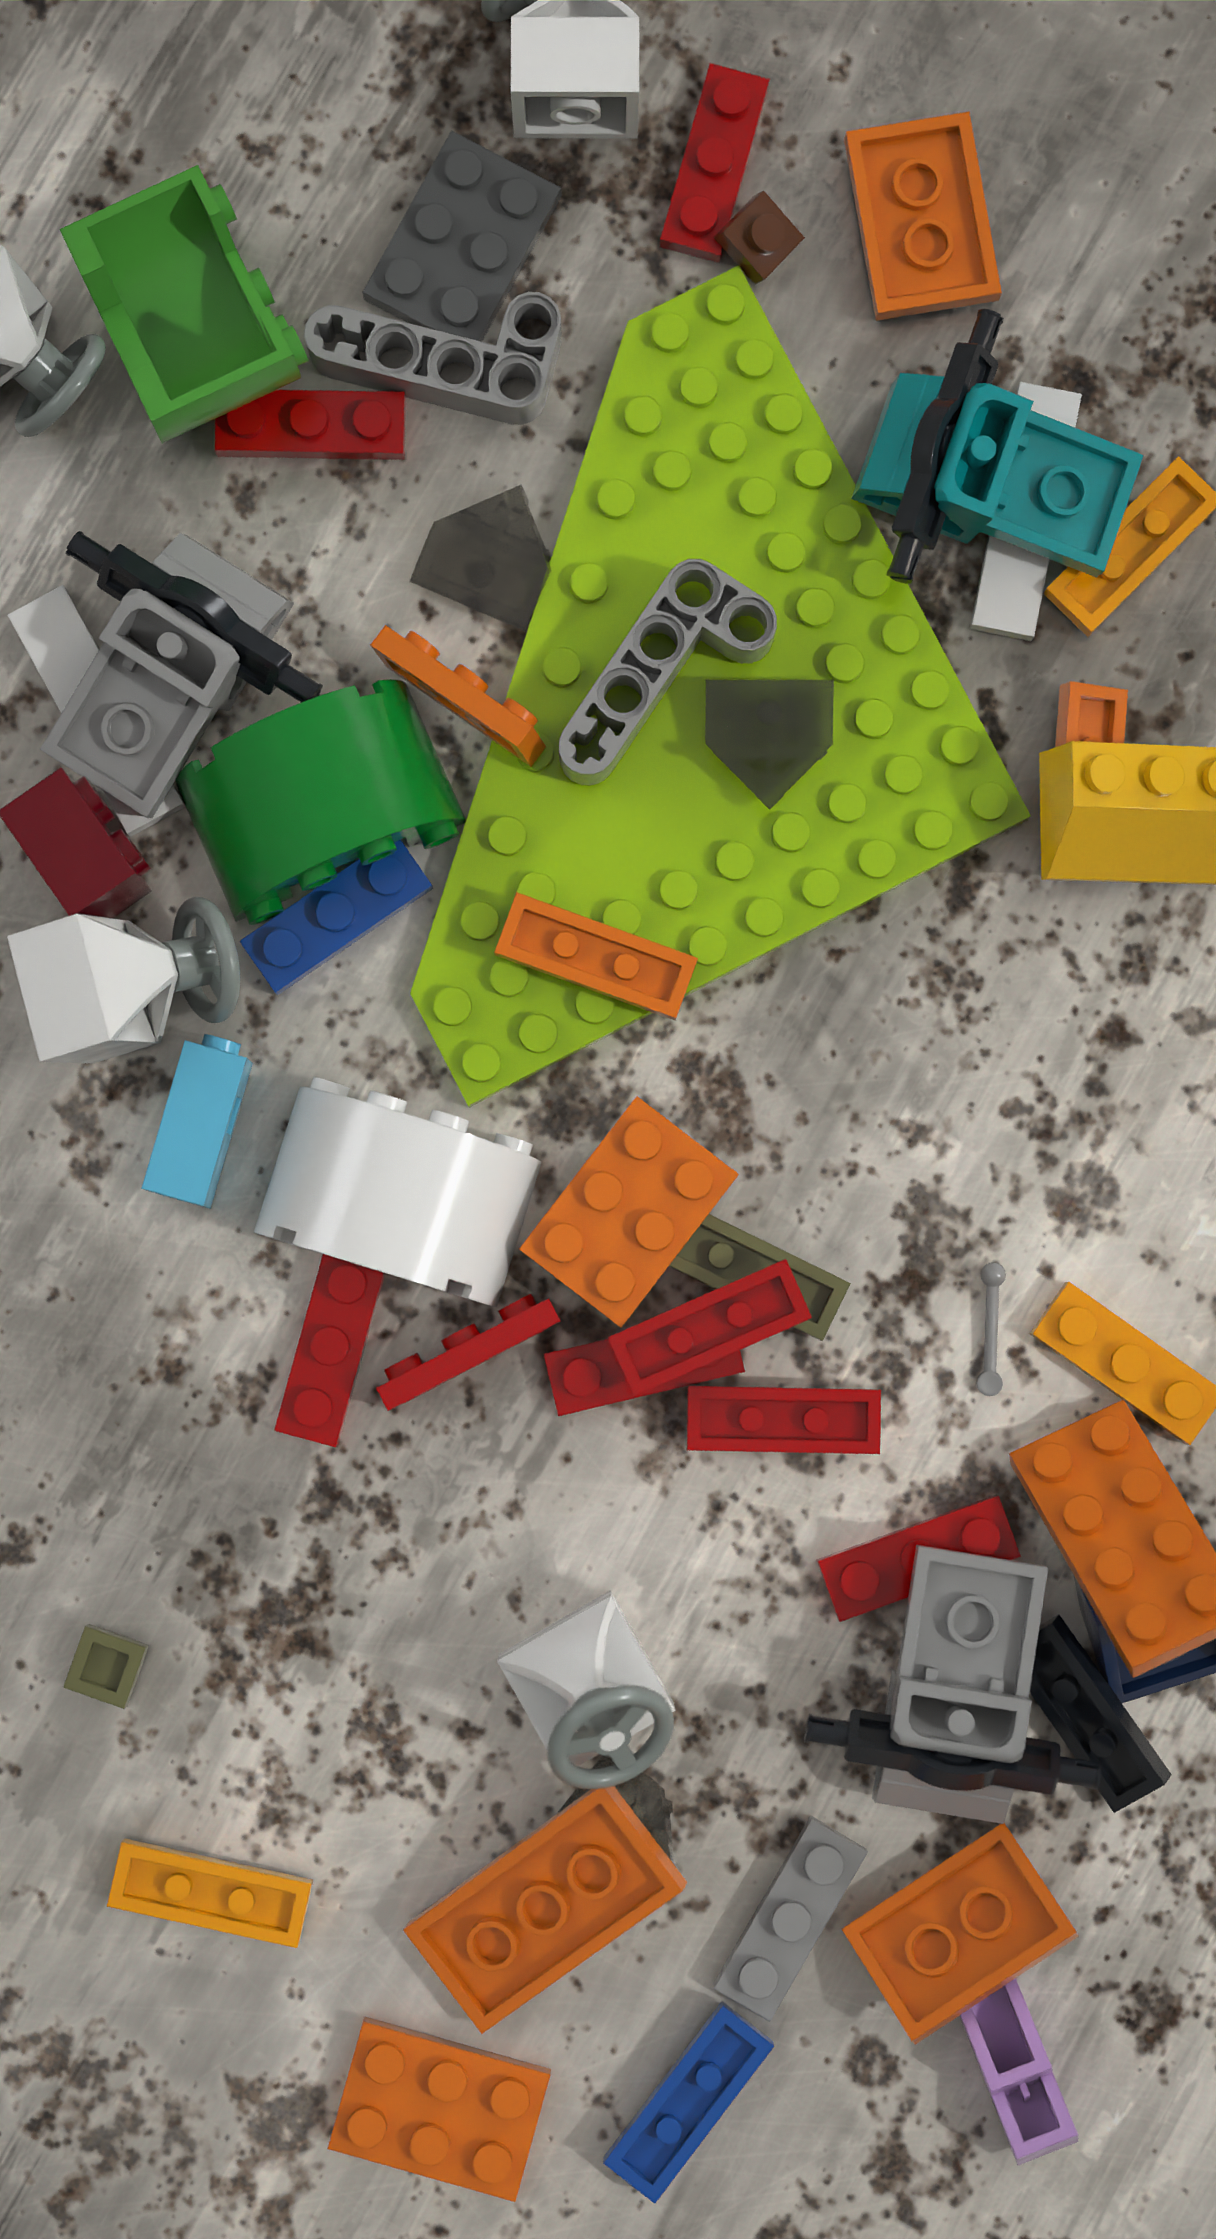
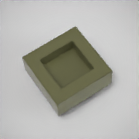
[63,1624,149,1709]

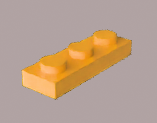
[1043,456,1216,637]
[1029,1282,1216,1445]
[107,1839,313,1948]

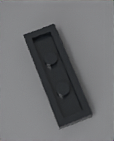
[1029,1614,1172,1813]

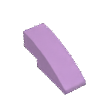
[959,1978,1078,2166]

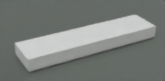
[970,382,1082,641]
[8,585,185,837]

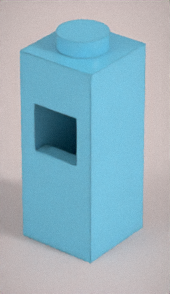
[141,1034,253,1209]

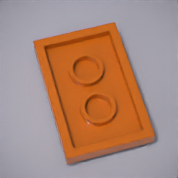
[844,111,1002,321]
[519,1096,739,1328]
[842,1823,1079,2045]
[327,2017,551,2202]

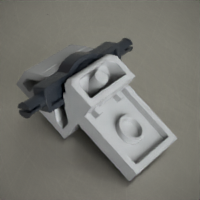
[40,531,323,818]
[804,1545,1101,1824]

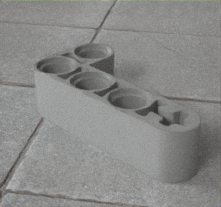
[304,292,562,425]
[559,559,777,785]

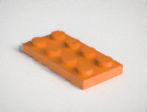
[1009,1399,1216,1678]
[403,1786,687,2034]

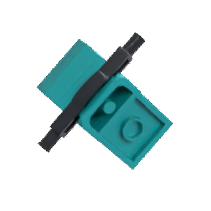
[851,309,1144,584]

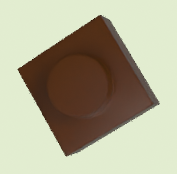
[714,190,805,285]

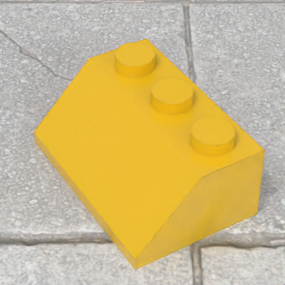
[1039,741,1216,885]

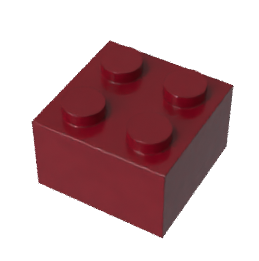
[0,767,152,919]

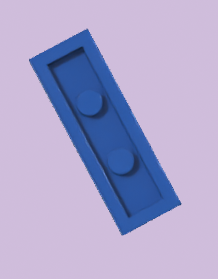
[240,840,433,996]
[603,2001,774,2204]

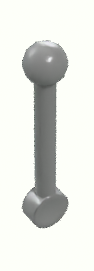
[976,1262,1006,1396]

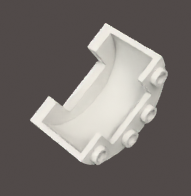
[254,1077,542,1308]

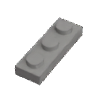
[713,1816,868,2022]

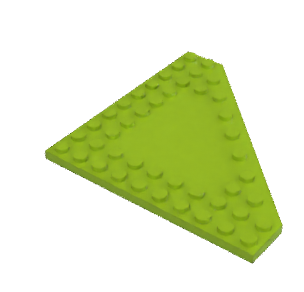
[410,265,1031,1108]

